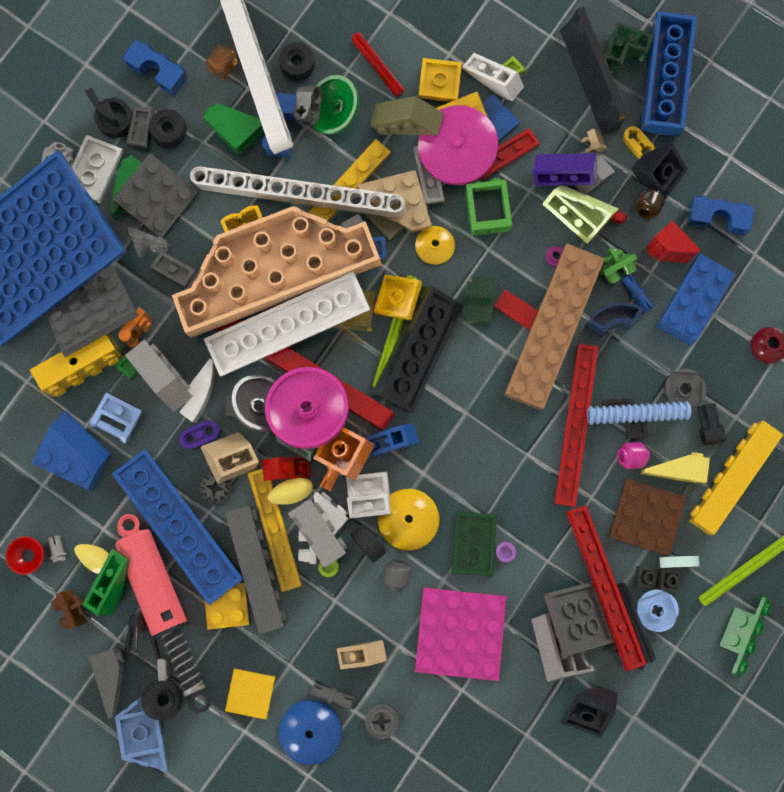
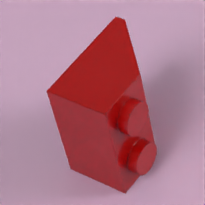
[646,221,700,263]

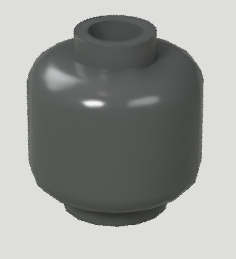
[383,559,412,592]

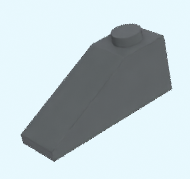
[89,647,125,718]

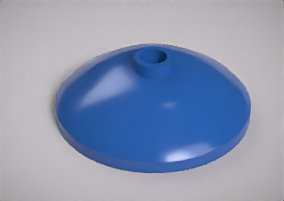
[279,699,342,765]

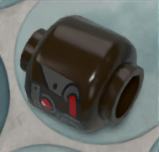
[635,189,665,219]

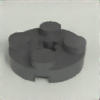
[664,369,706,408]

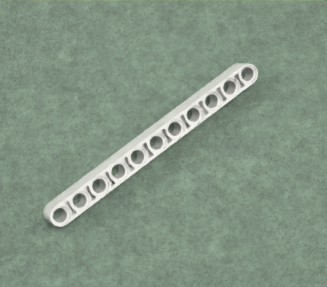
[220,0,293,154]
[190,167,406,218]

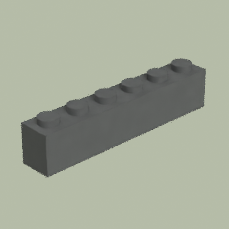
[225,506,287,634]

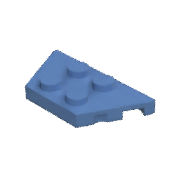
[115,697,169,772]

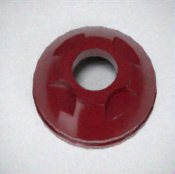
[751,327,784,364]

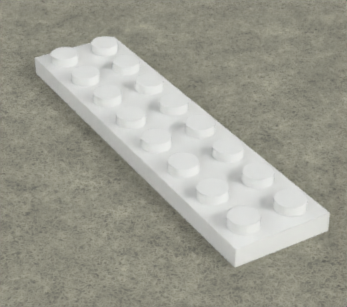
[204,272,371,377]

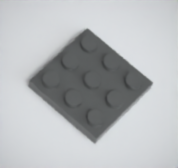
[112,153,198,239]
[544,582,614,657]

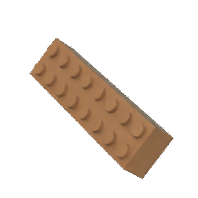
[504,244,604,411]

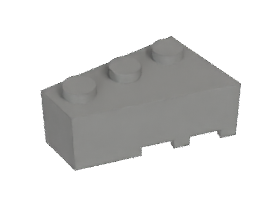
[531,613,595,682]

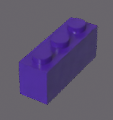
[533,153,598,186]

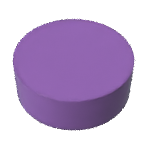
[495,542,516,563]

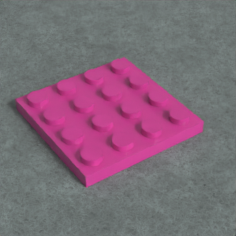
[415,587,506,681]

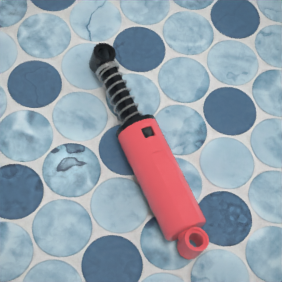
[115,514,211,713]

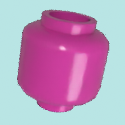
[617,442,650,469]

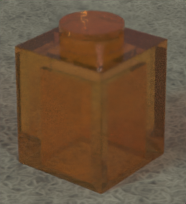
[205,44,237,80]

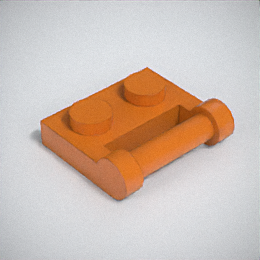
[118,307,153,348]

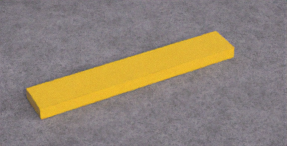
[248,469,302,592]

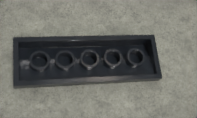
[560,6,627,135]
[372,286,463,414]

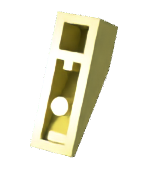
[641,452,710,484]

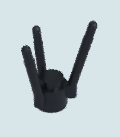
[124,614,160,660]

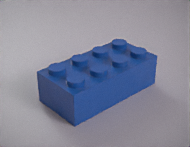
[656,253,735,346]

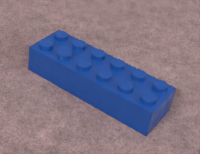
[640,11,697,137]

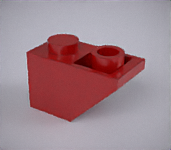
[262,457,311,481]

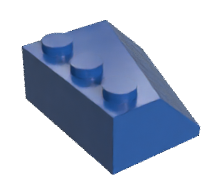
[32,410,111,491]

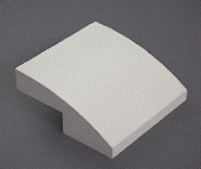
[346,471,391,518]

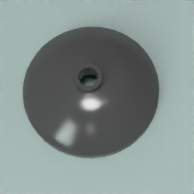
[231,374,276,432]

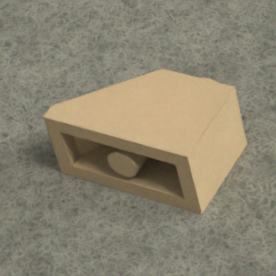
[337,640,387,669]

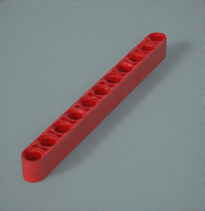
[216,319,395,431]

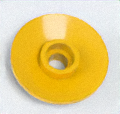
[415,226,455,265]

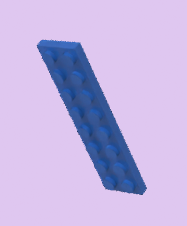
[112,449,244,605]

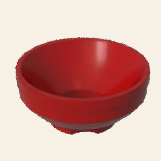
[5,536,45,575]

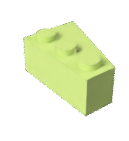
[543,185,619,244]

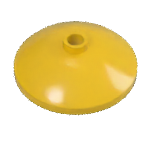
[378,489,439,551]

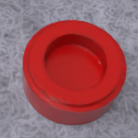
[609,211,627,224]

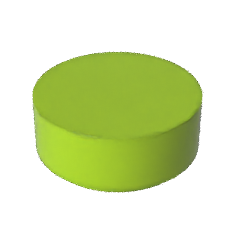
[318,560,339,577]

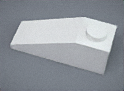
[462,53,524,101]

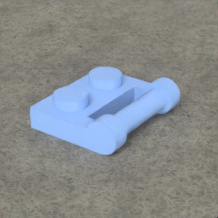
[89,393,143,444]

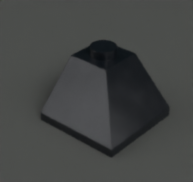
[631,143,688,199]
[561,686,618,737]

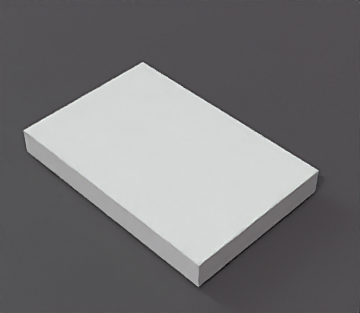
[72,135,124,204]

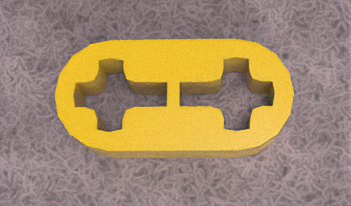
[623,126,655,159]

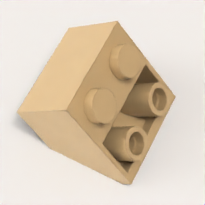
[201,432,259,484]

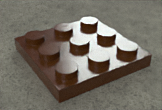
[609,478,686,556]

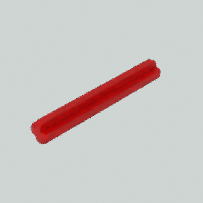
[351,32,404,97]

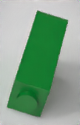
[203,103,264,155]

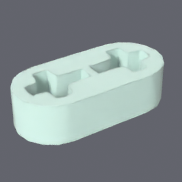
[659,556,700,568]

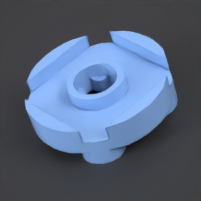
[636,590,679,632]

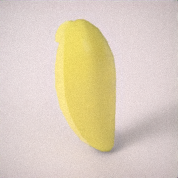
[268,478,313,504]
[74,544,109,574]

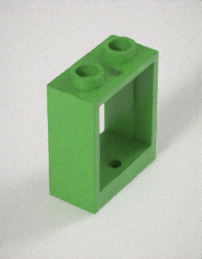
[465,178,512,236]

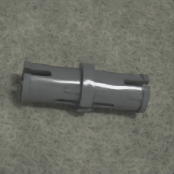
[310,682,354,710]

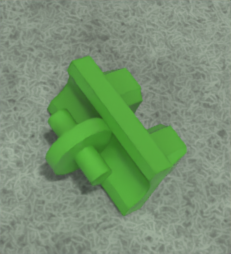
[599,248,637,284]

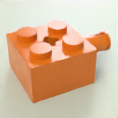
[313,427,375,491]

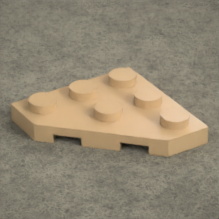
[358,170,432,233]

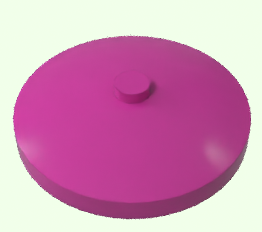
[418,105,498,185]
[265,367,349,449]

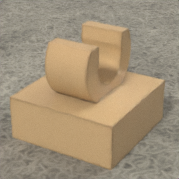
[581,129,607,153]

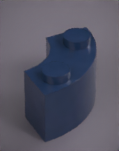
[584,303,644,337]

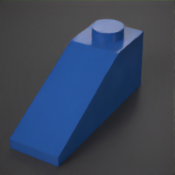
[365,424,419,459]

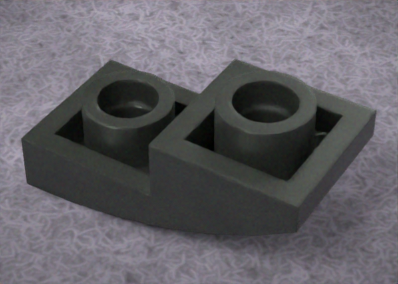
[634,566,681,593]

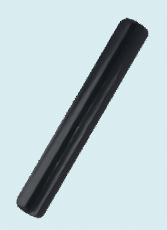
[617,583,656,664]

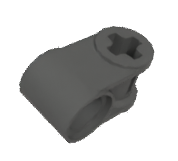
[294,86,323,126]

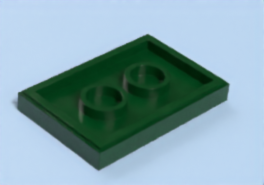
[451,511,497,577]

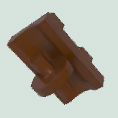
[51,589,87,629]

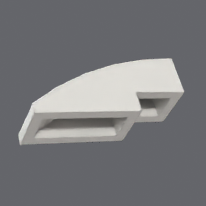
[179,359,216,424]

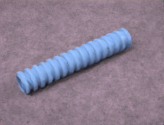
[587,401,691,425]

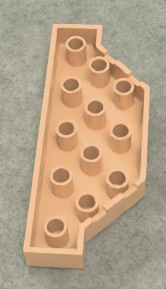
[172,206,382,338]

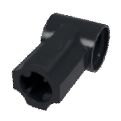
[697,403,726,446]

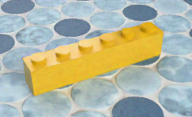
[689,420,783,535]

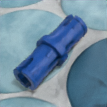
[622,273,655,314]

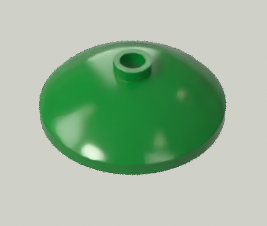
[311,75,359,135]

